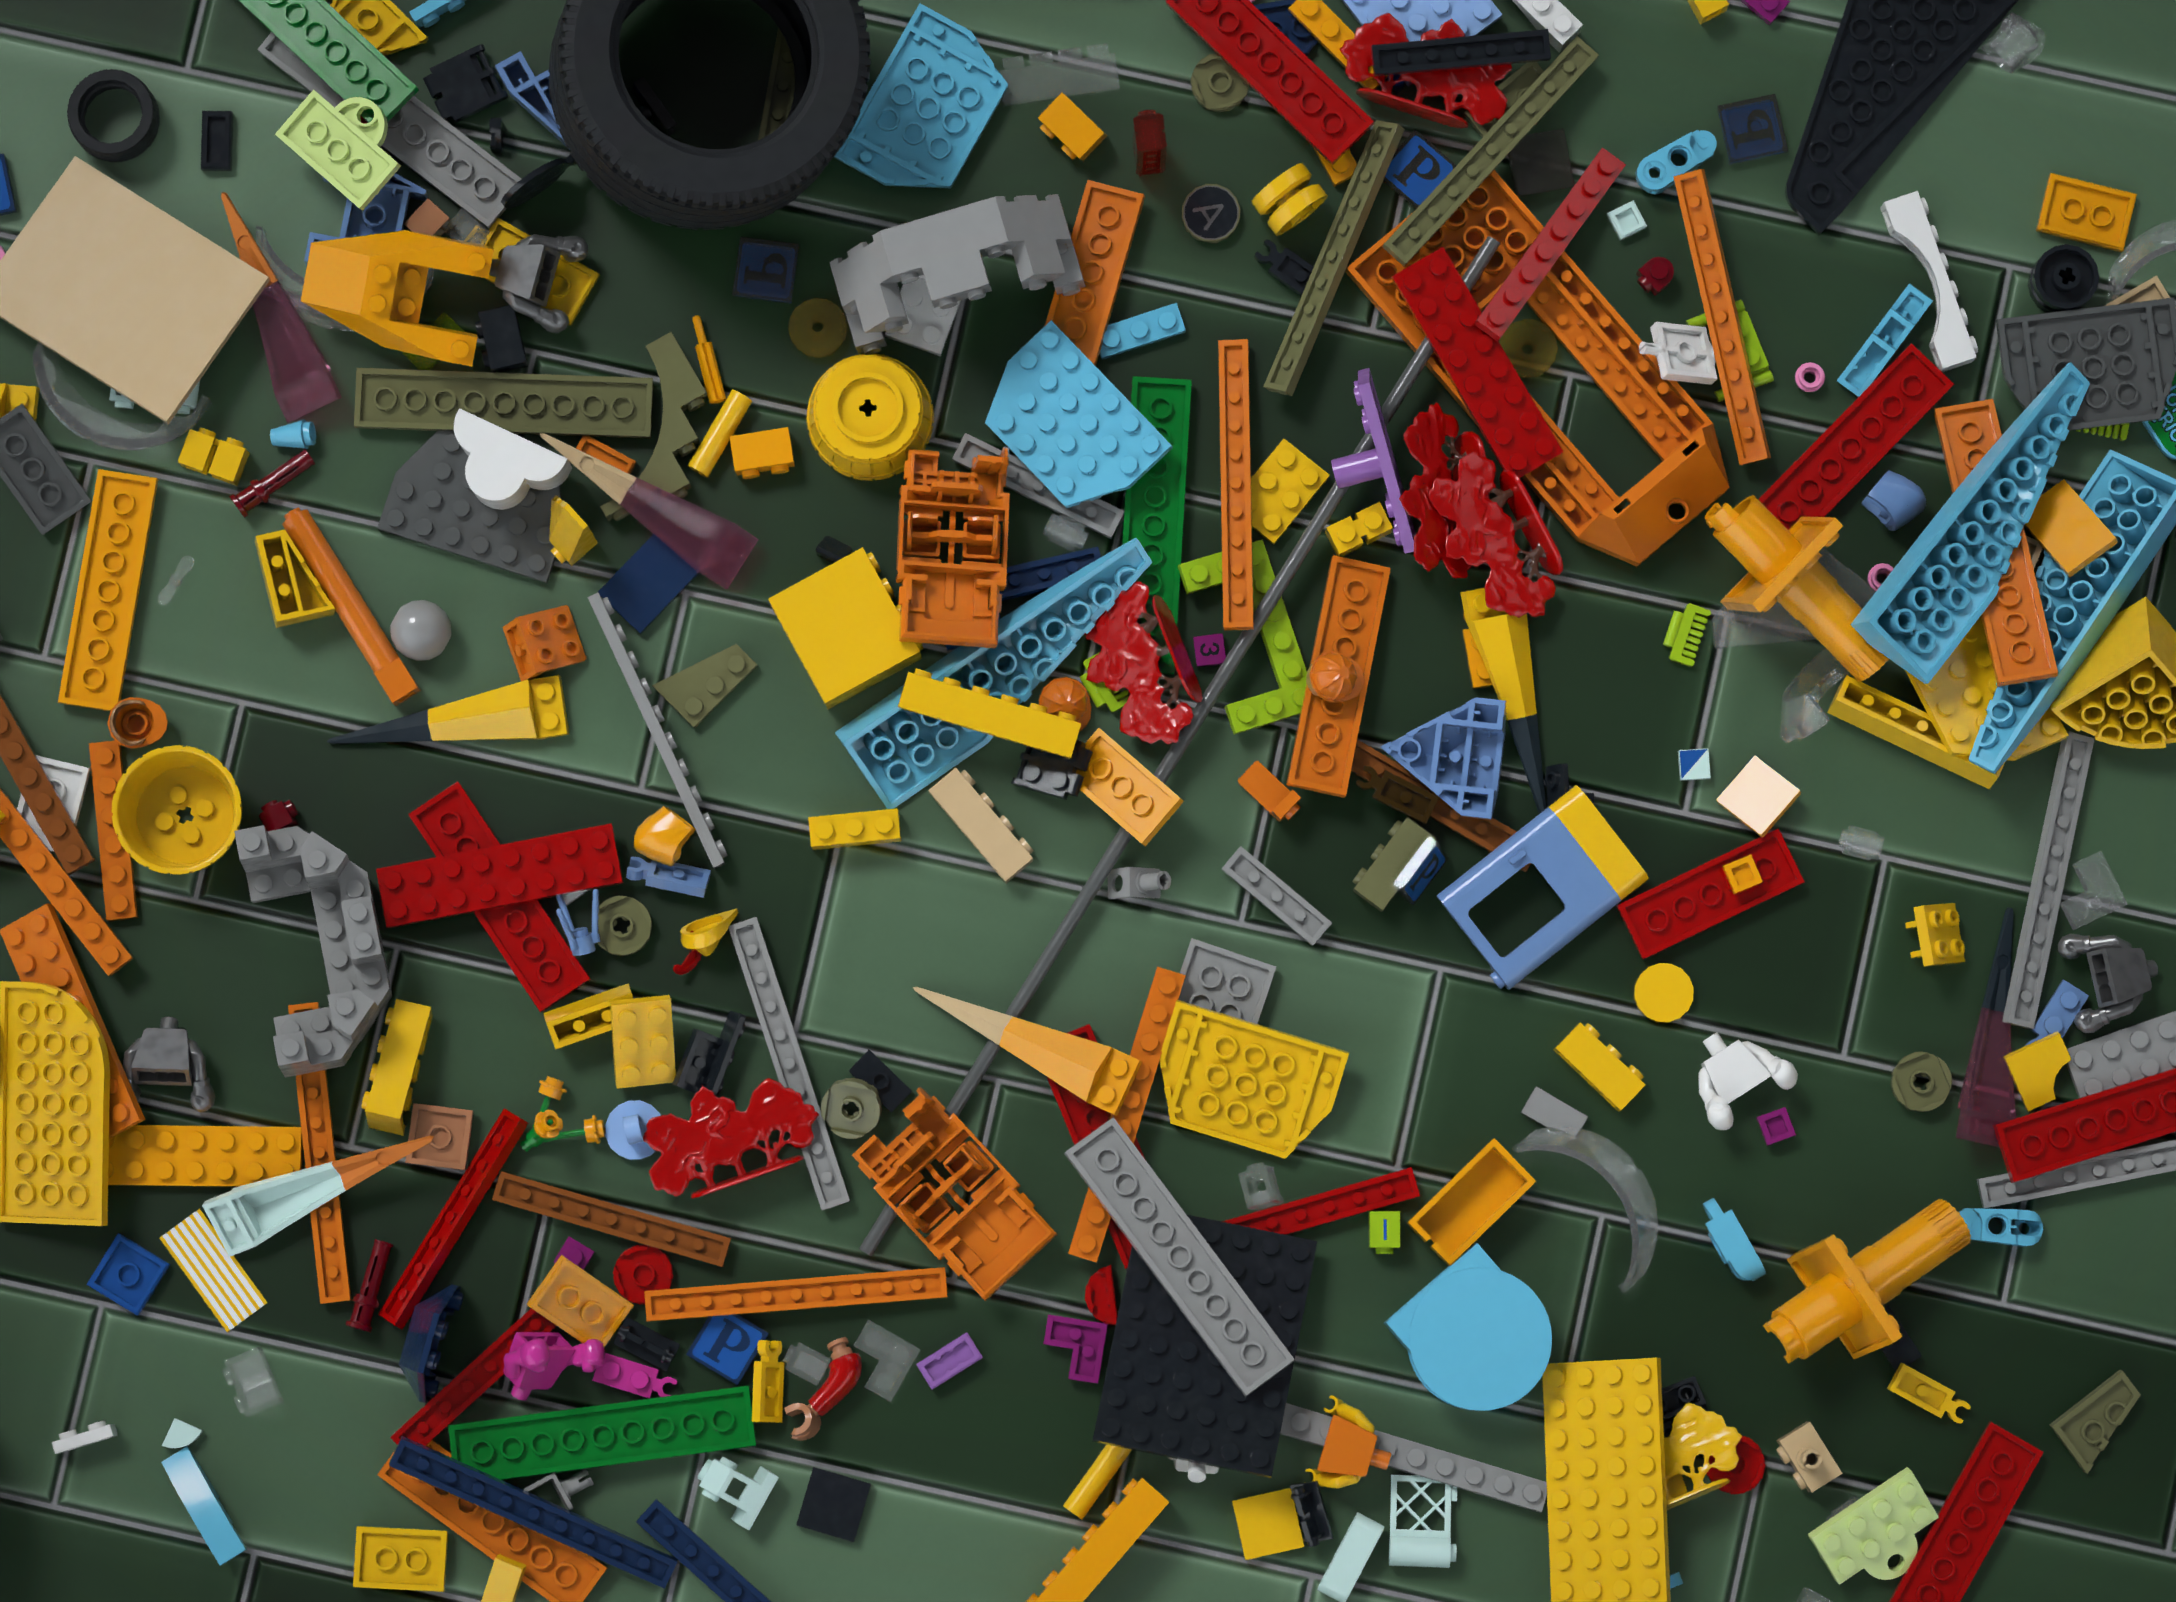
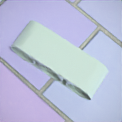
[1317,1512,1385,1602]

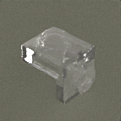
[443,208,490,245]

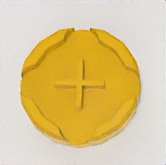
[1634,963,1694,1023]

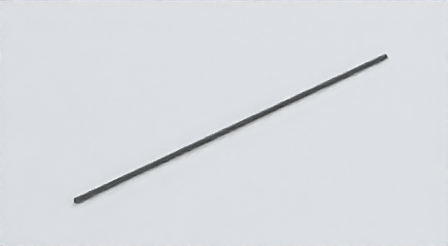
[859,236,1500,1257]

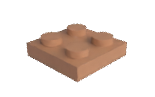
[405,1103,474,1170]

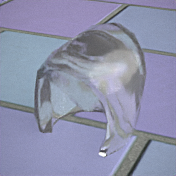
[1981,12,2046,74]

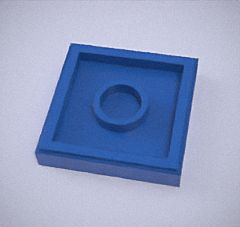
[86,1233,171,1316]

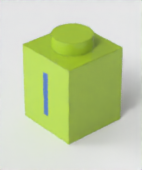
[1368,1211,1400,1254]

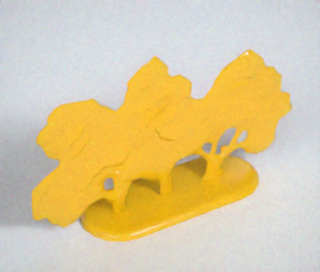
[1664,1403,1742,1510]

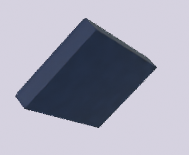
[597,529,702,634]

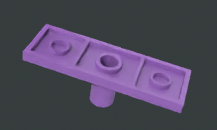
[1331,368,1416,554]

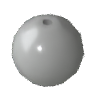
[390,600,452,661]

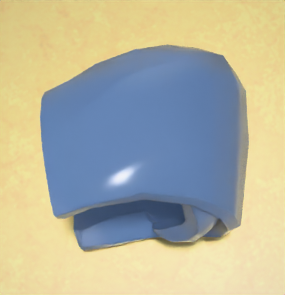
[1861,470,1926,531]

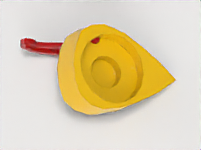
[673,908,738,975]

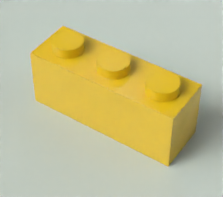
[808,808,902,850]
[543,983,634,1050]
[1553,1022,1646,1112]

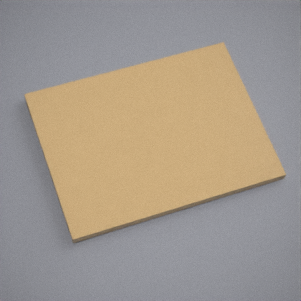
[0,156,270,424]

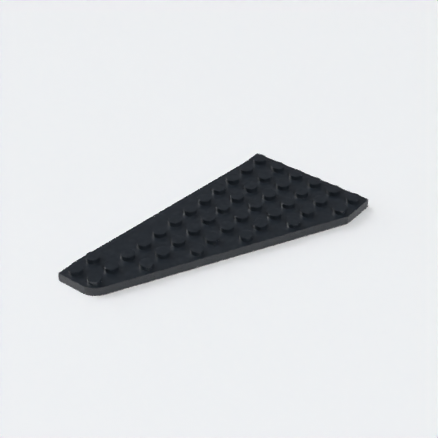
[1785,0,2018,235]

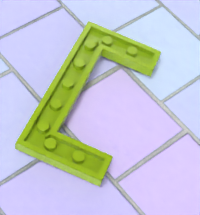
[1178,539,1307,735]

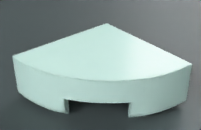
[162,1418,203,1448]

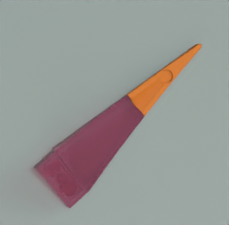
[221,192,342,423]

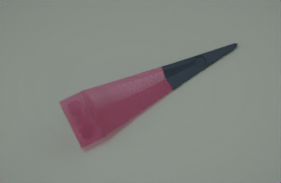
[1956,908,2016,1148]

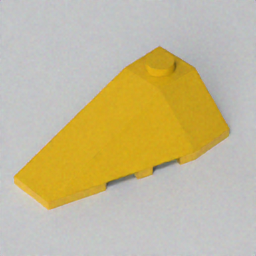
[549,495,598,566]

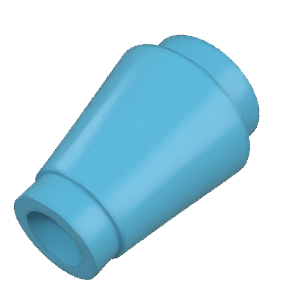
[270,419,316,449]

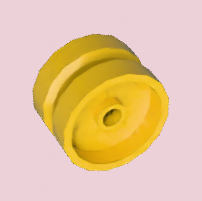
[1251,163,1328,236]

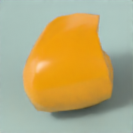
[634,806,696,867]

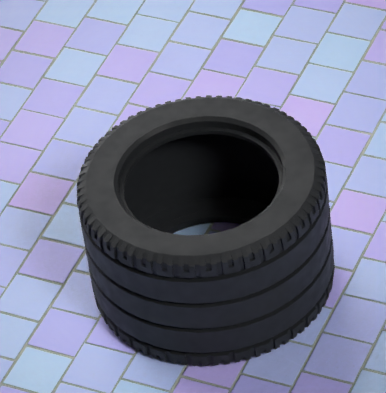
[548,0,871,230]

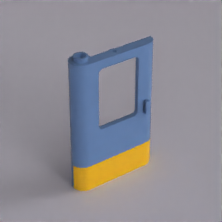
[1436,785,1649,990]

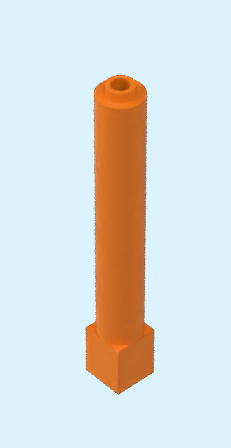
[282,507,421,706]

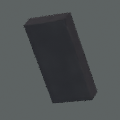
[201,111,233,171]

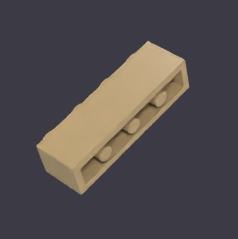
[928,767,1034,884]

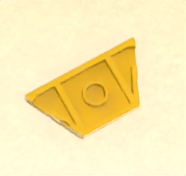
[330,0,429,56]

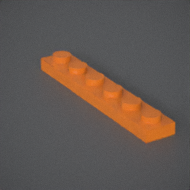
[89,740,138,921]

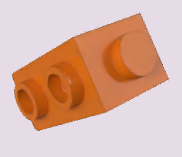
[1238,761,1301,823]

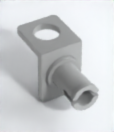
[1107,867,1171,899]
[523,1469,594,1511]

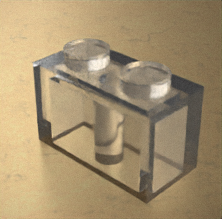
[223,1347,284,1417]

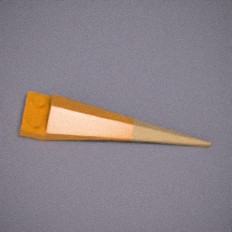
[913,987,1142,1116]

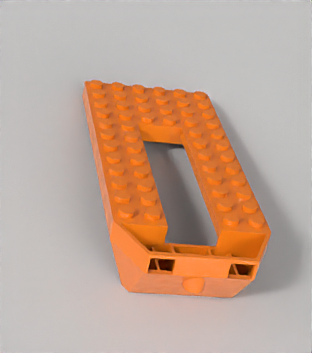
[1345,170,1730,567]

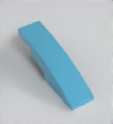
[1837,283,1933,397]
[161,1446,247,1566]

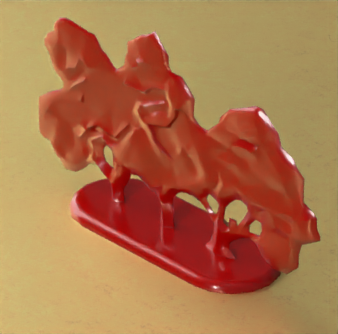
[1340,13,1512,128]
[643,1078,819,1198]

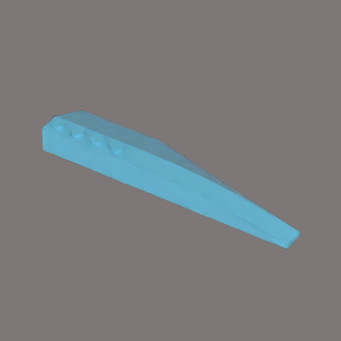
[1850,362,2090,684]
[1969,449,2176,774]
[835,538,1153,809]

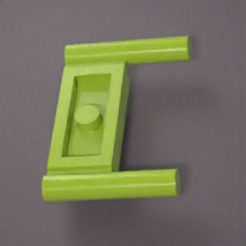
[1686,299,1774,402]

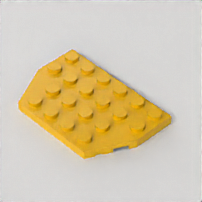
[1905,616,2069,761]
[1159,1000,1349,1159]

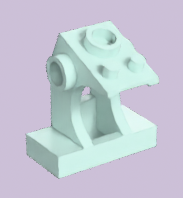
[697,1456,779,1530]

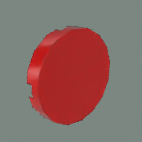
[613,1244,673,1305]
[1706,1435,1765,1495]

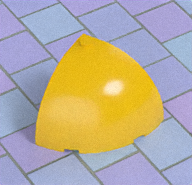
[2051,596,2176,749]

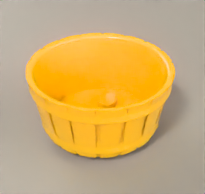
[806,354,934,481]
[112,745,242,875]

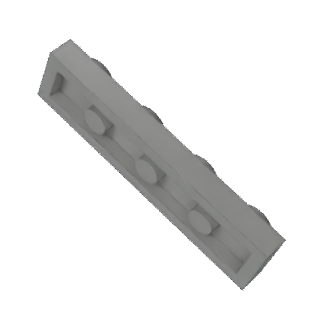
[1221,846,1332,946]

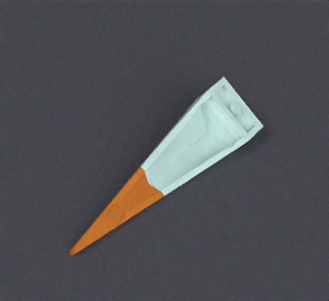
[202,1135,434,1257]

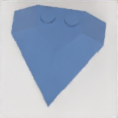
[1380,697,1506,819]

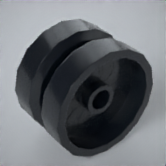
[2028,244,2100,313]

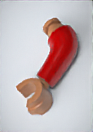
[784,1337,862,1441]

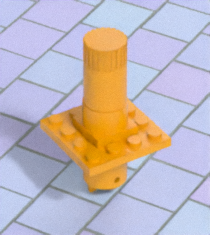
[1705,495,1889,682]
[1763,1199,1971,1364]

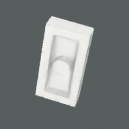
[52,1420,118,1454]

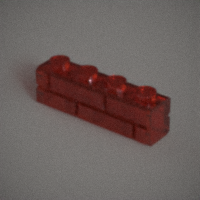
[1132,110,1167,176]

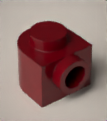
[1636,257,1674,296]
[258,799,299,831]

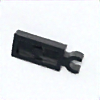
[1254,239,1314,296]

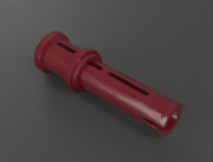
[229,449,315,518]
[345,1239,393,1333]

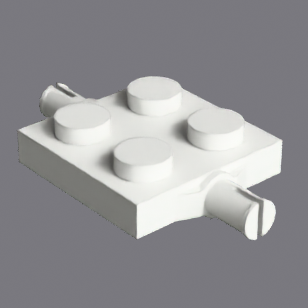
[1639,322,1718,385]

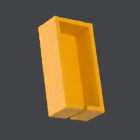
[1407,1138,1536,1266]

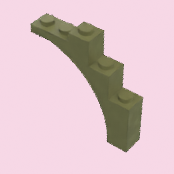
[600,332,708,521]

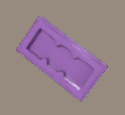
[916,1332,983,1390]

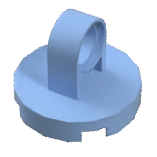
[605,1100,661,1160]

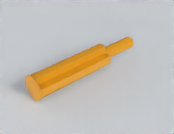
[692,315,726,404]

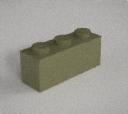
[1352,817,1436,912]

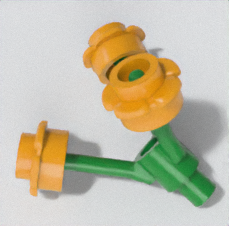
[520,1076,605,1152]

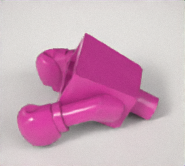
[503,1332,605,1401]

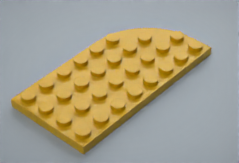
[0,981,110,1226]

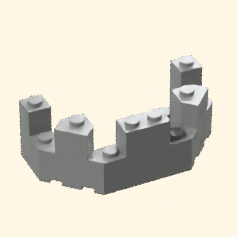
[830,194,1085,355]
[234,825,392,1078]

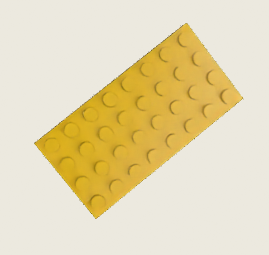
[1542,1358,1671,1602]

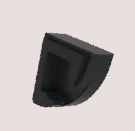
[489,118,504,153]

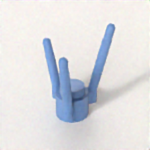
[556,889,600,956]

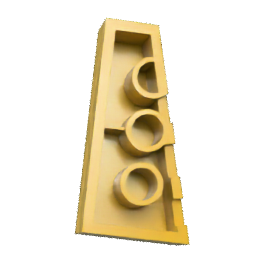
[361,999,433,1136]

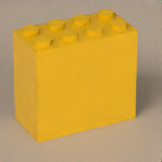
[768,547,924,710]

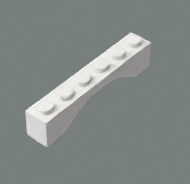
[1512,0,1583,53]
[1880,191,1978,372]

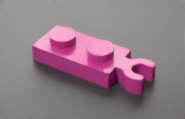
[592,1353,678,1399]

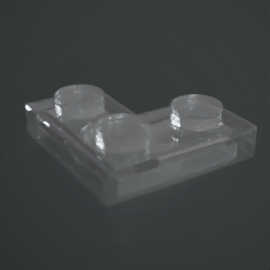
[2060,851,2128,930]
[853,1320,921,1402]

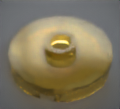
[788,298,848,358]
[1499,319,1558,379]

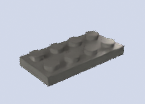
[0,403,92,535]

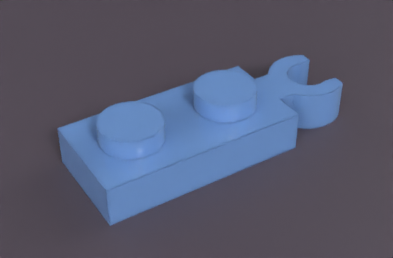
[626,857,711,898]
[2025,980,2089,1046]

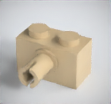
[1776,1421,1843,1493]

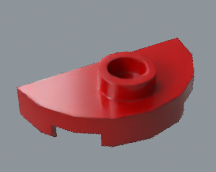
[1085,1265,1117,1325]

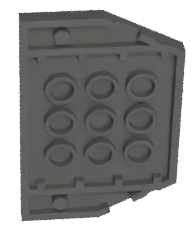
[1996,298,2176,431]
[377,430,562,583]

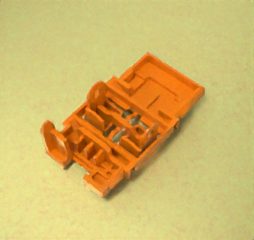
[896,447,1010,648]
[852,1087,1058,1301]

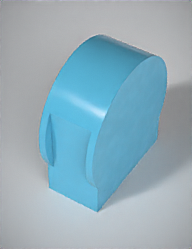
[1384,1243,1552,1411]

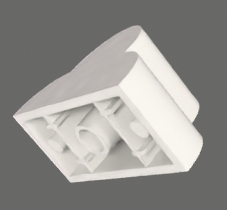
[454,408,572,510]

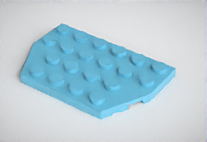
[834,3,1008,188]
[985,320,1173,508]

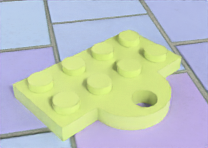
[275,89,401,211]
[1808,1467,1939,1585]

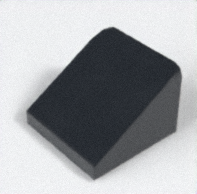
[816,536,852,563]

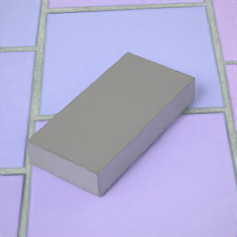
[1520,1086,1588,1143]

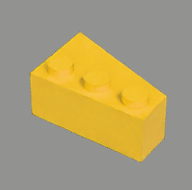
[255,529,335,628]

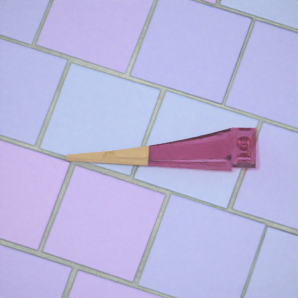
[540,433,759,589]

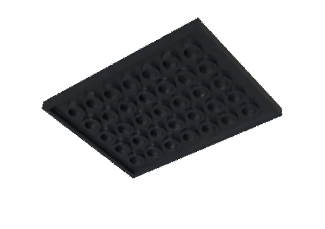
[1092,1214,1318,1478]

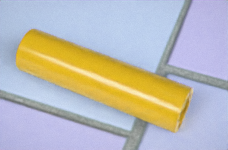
[688,389,752,478]
[1063,1444,1132,1520]

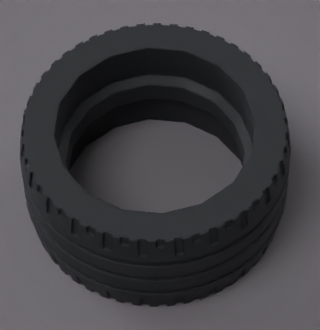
[67,69,160,162]

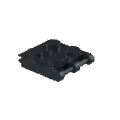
[423,44,509,123]
[1011,740,1093,800]

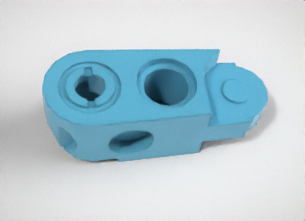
[1635,130,1717,195]
[1703,1198,1766,1281]
[1959,1208,2043,1247]

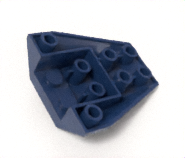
[399,1285,464,1403]

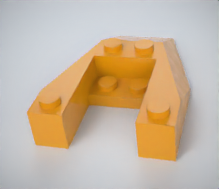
[301,230,494,367]

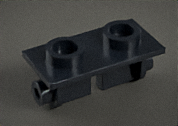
[613,1317,680,1372]
[1290,1481,1333,1547]

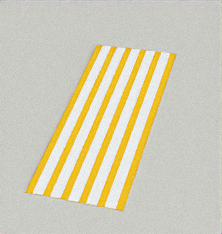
[159,1208,267,1332]

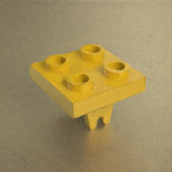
[1905,903,1965,967]

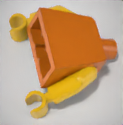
[1304,1395,1391,1489]

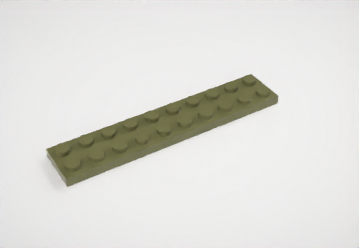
[354,368,654,439]

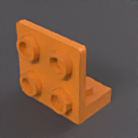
[502,605,586,681]

